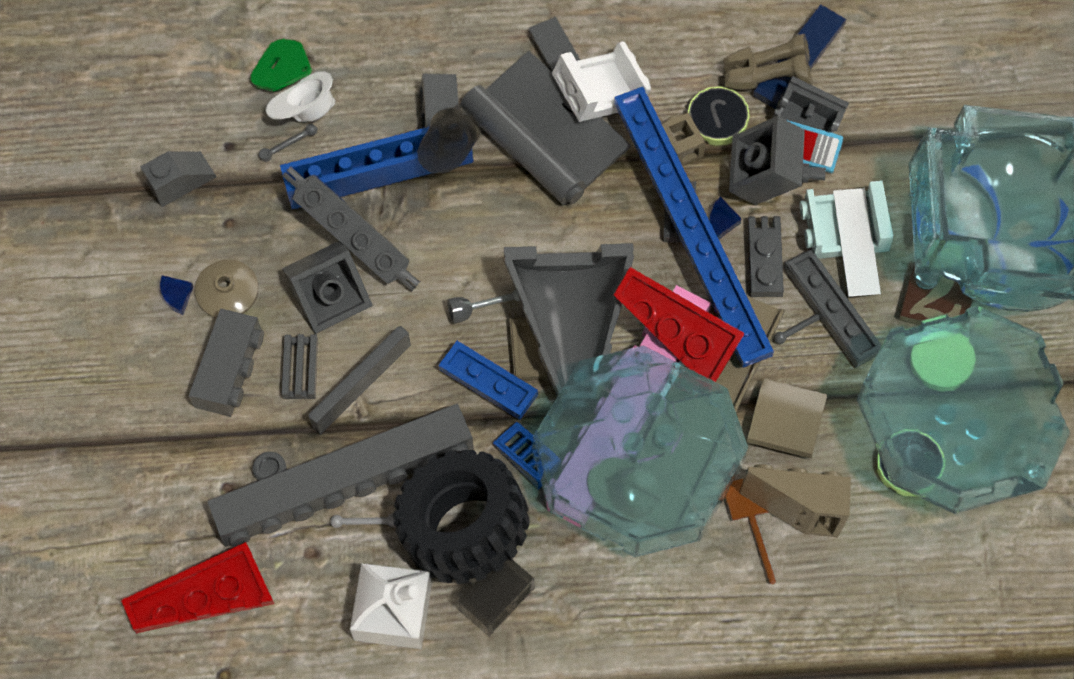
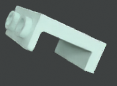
[800,181,893,259]

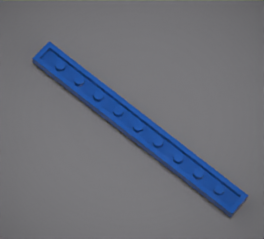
[614,86,774,368]

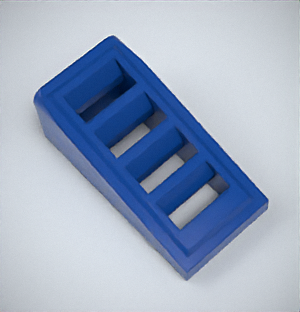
[493,422,562,490]

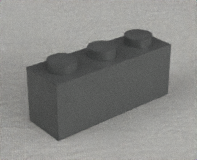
[189,308,264,417]

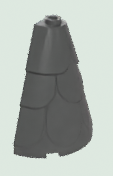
[503,243,634,411]

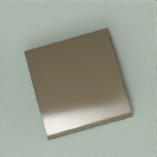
[747,379,827,459]

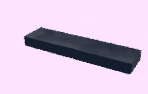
[753,4,846,109]

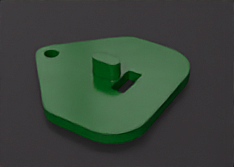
[251,39,312,91]

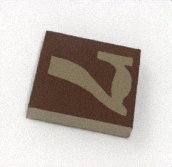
[899,259,978,335]

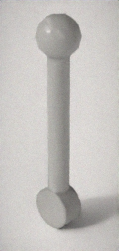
[330,514,396,528]

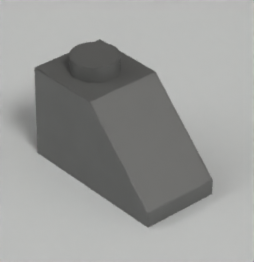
[140,151,216,207]

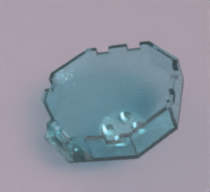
[857,306,1070,514]
[532,345,748,557]

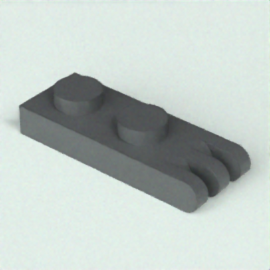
[748,216,784,297]

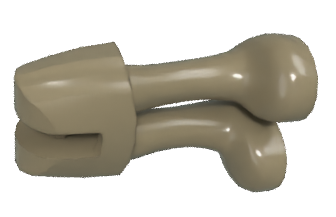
[723,34,813,90]

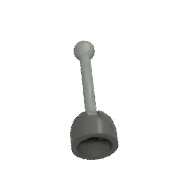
[447,289,520,324]

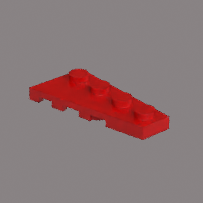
[614,267,745,391]
[121,542,275,633]

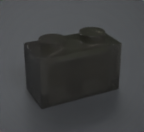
[457,559,535,637]

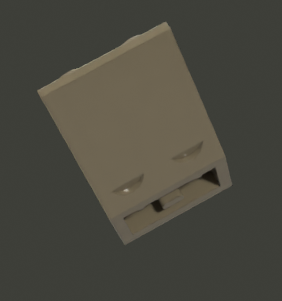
[740,464,851,537]

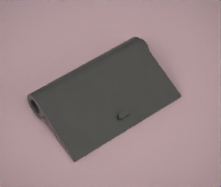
[460,51,631,205]

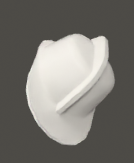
[266,71,335,122]

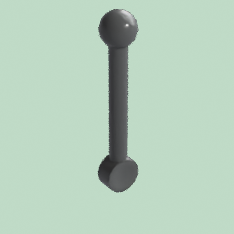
[259,124,317,162]
[774,314,820,344]

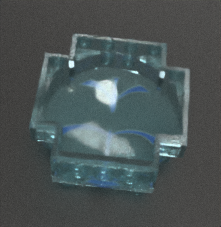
[908,105,1074,312]

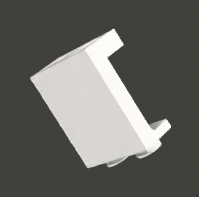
[552,42,651,122]

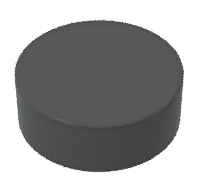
[253,452,287,481]

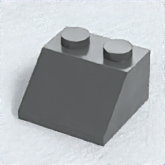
[282,241,373,334]

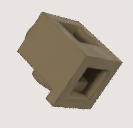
[662,112,705,166]

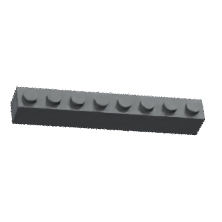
[207,403,474,547]

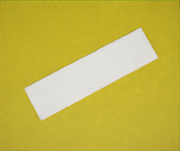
[833,188,881,297]

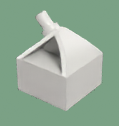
[350,564,432,649]

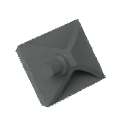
[729,116,826,205]

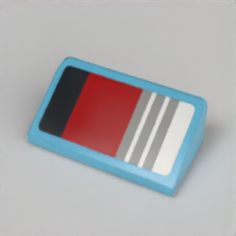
[787,120,843,174]

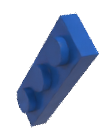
[438,341,538,420]

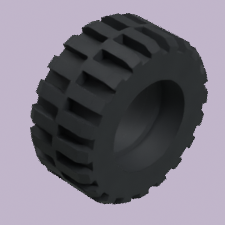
[393,449,530,584]

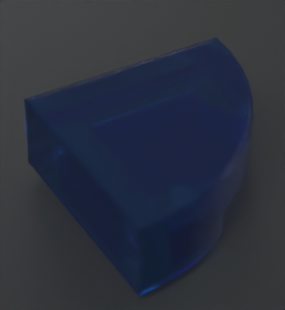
[709,197,742,239]
[160,275,194,315]

